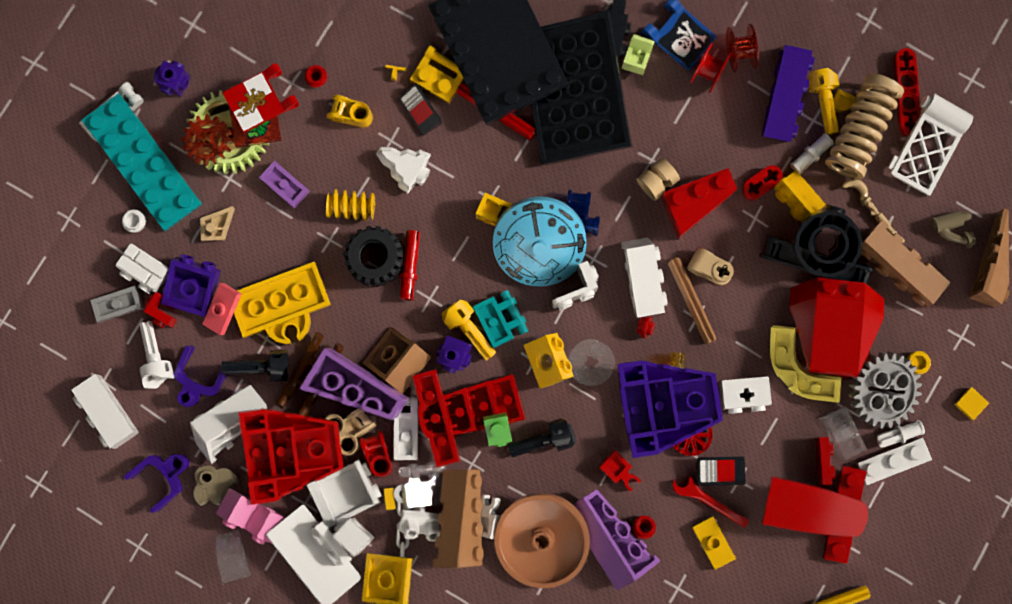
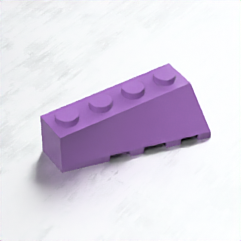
[573,489,660,591]

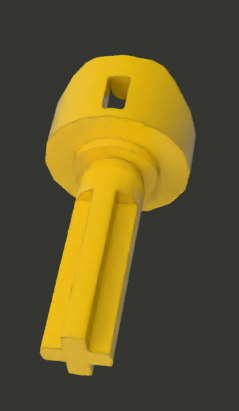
[808,68,840,135]
[442,300,496,361]

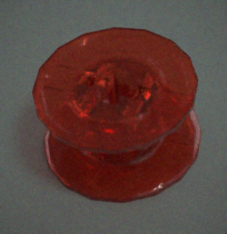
[726,23,759,72]

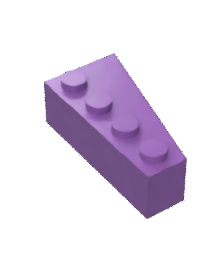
[300,348,409,420]

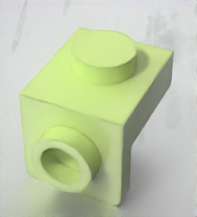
[622,35,654,75]

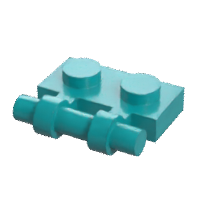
[473,290,529,349]

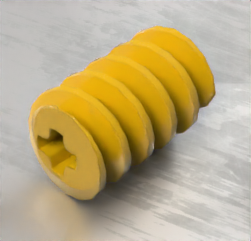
[326,189,375,221]

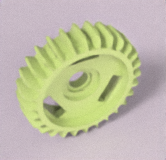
[185,90,271,175]

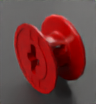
[690,42,732,94]

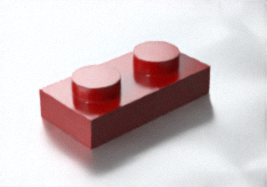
[815,437,835,485]

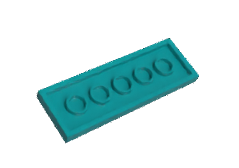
[82,93,203,232]

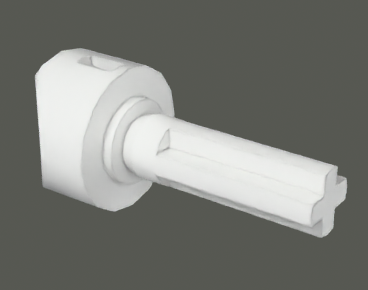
[139,321,174,389]

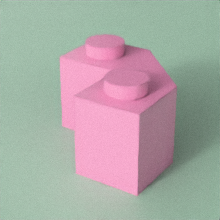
[216,488,285,545]

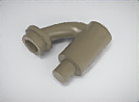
[931,210,976,249]

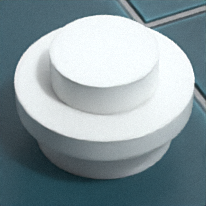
[122,210,146,233]

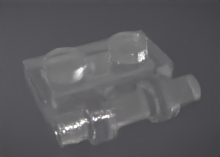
[399,462,446,508]

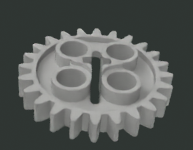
[848,351,922,428]

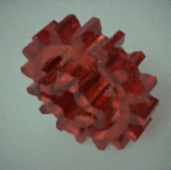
[181,114,233,166]

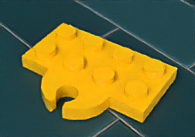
[234,261,331,345]

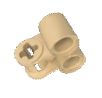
[325,408,376,456]

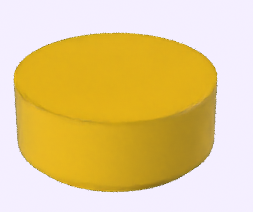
[906,351,931,374]

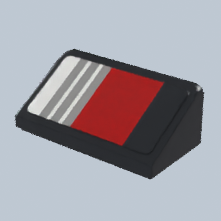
[398,83,442,136]
[696,456,745,486]

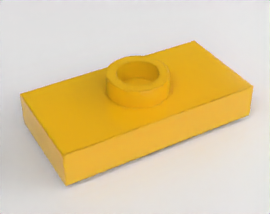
[692,516,736,570]

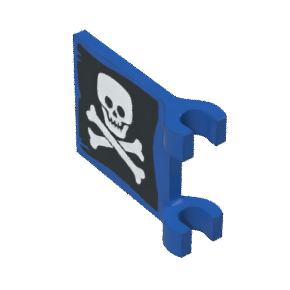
[641,0,717,71]

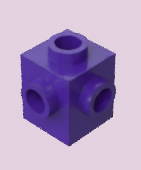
[154,60,190,97]
[436,336,473,373]

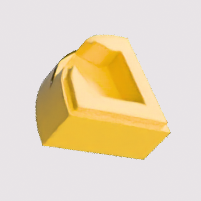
[833,89,856,113]

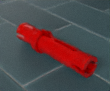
[399,230,421,301]

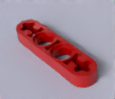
[893,48,921,137]

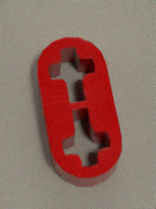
[742,165,783,201]

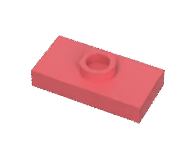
[203,283,241,335]

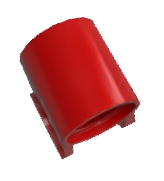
[359,431,393,478]

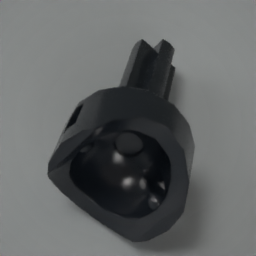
[222,350,288,382]
[508,418,576,458]

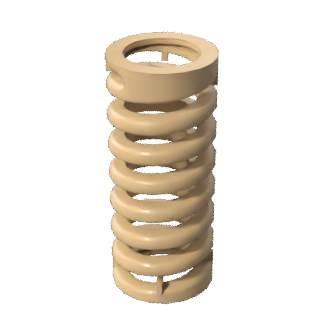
[825,73,904,180]

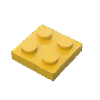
[362,553,412,604]

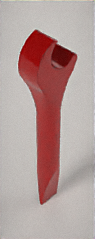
[672,477,749,528]

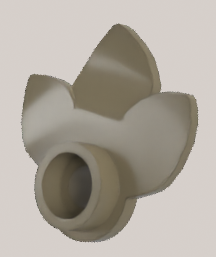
[193,465,239,506]

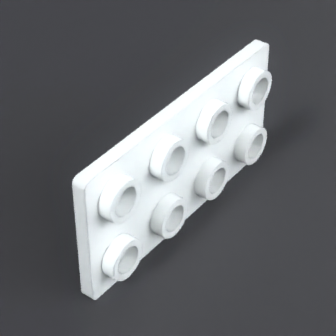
[266,505,361,604]

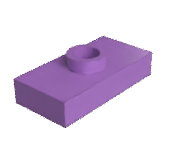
[259,160,310,209]

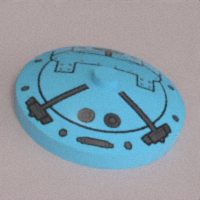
[493,197,586,286]

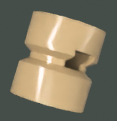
[636,157,680,201]

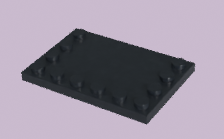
[428,0,569,126]
[532,11,633,166]

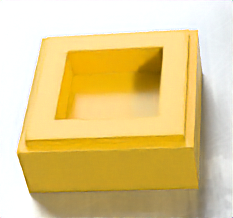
[954,387,989,420]

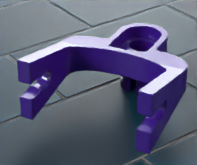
[174,345,228,407]
[123,454,190,513]

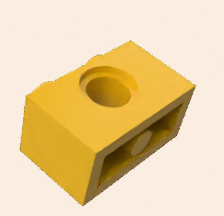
[524,333,574,389]

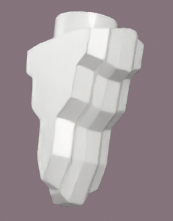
[376,147,431,194]

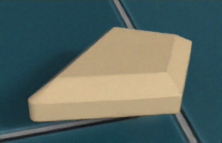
[201,206,235,241]

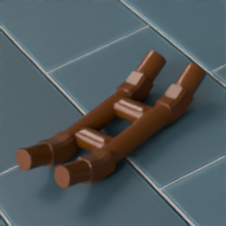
[275,332,344,416]

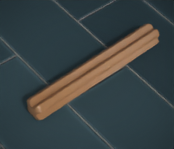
[668,258,716,344]

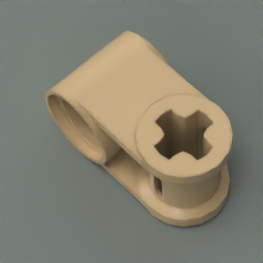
[687,247,734,285]

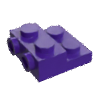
[161,254,221,317]

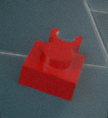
[599,449,641,492]

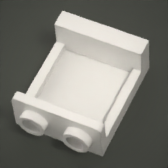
[307,460,382,528]

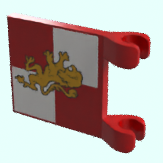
[222,63,299,133]

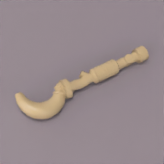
[842,179,905,242]

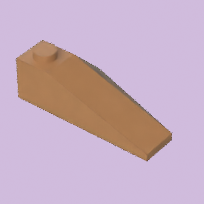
[968,208,1010,307]

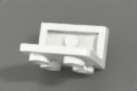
[552,261,599,311]

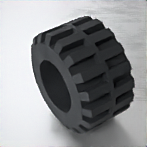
[344,226,404,287]

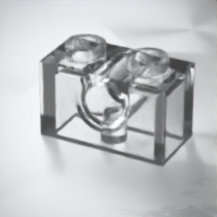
[819,407,867,461]

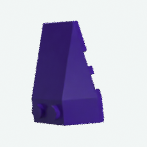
[617,361,723,458]

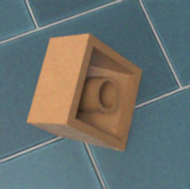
[363,327,431,394]

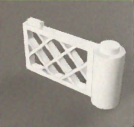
[887,93,974,196]

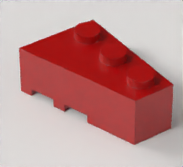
[661,168,737,240]

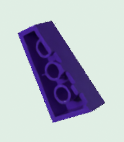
[761,45,815,142]

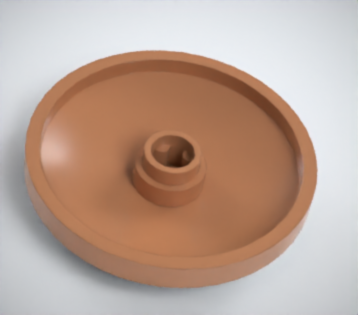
[494,493,590,588]

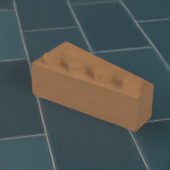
[859,220,950,307]
[433,470,484,568]

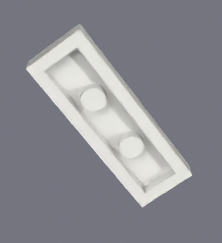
[856,438,932,485]

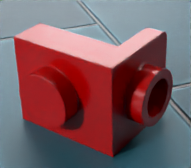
[144,292,177,328]

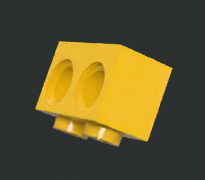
[476,193,513,226]

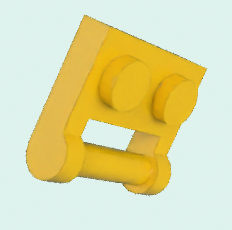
[410,46,464,104]

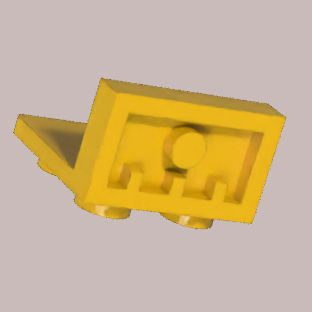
[774,170,826,221]

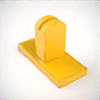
[385,65,406,81]
[384,488,395,510]

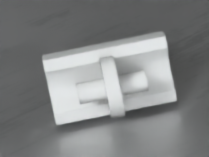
[397,504,441,542]

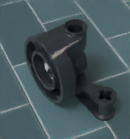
[759,204,876,285]

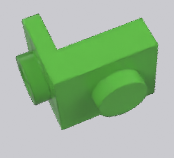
[483,412,512,447]

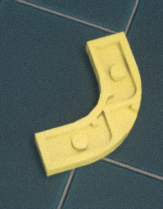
[770,325,841,403]

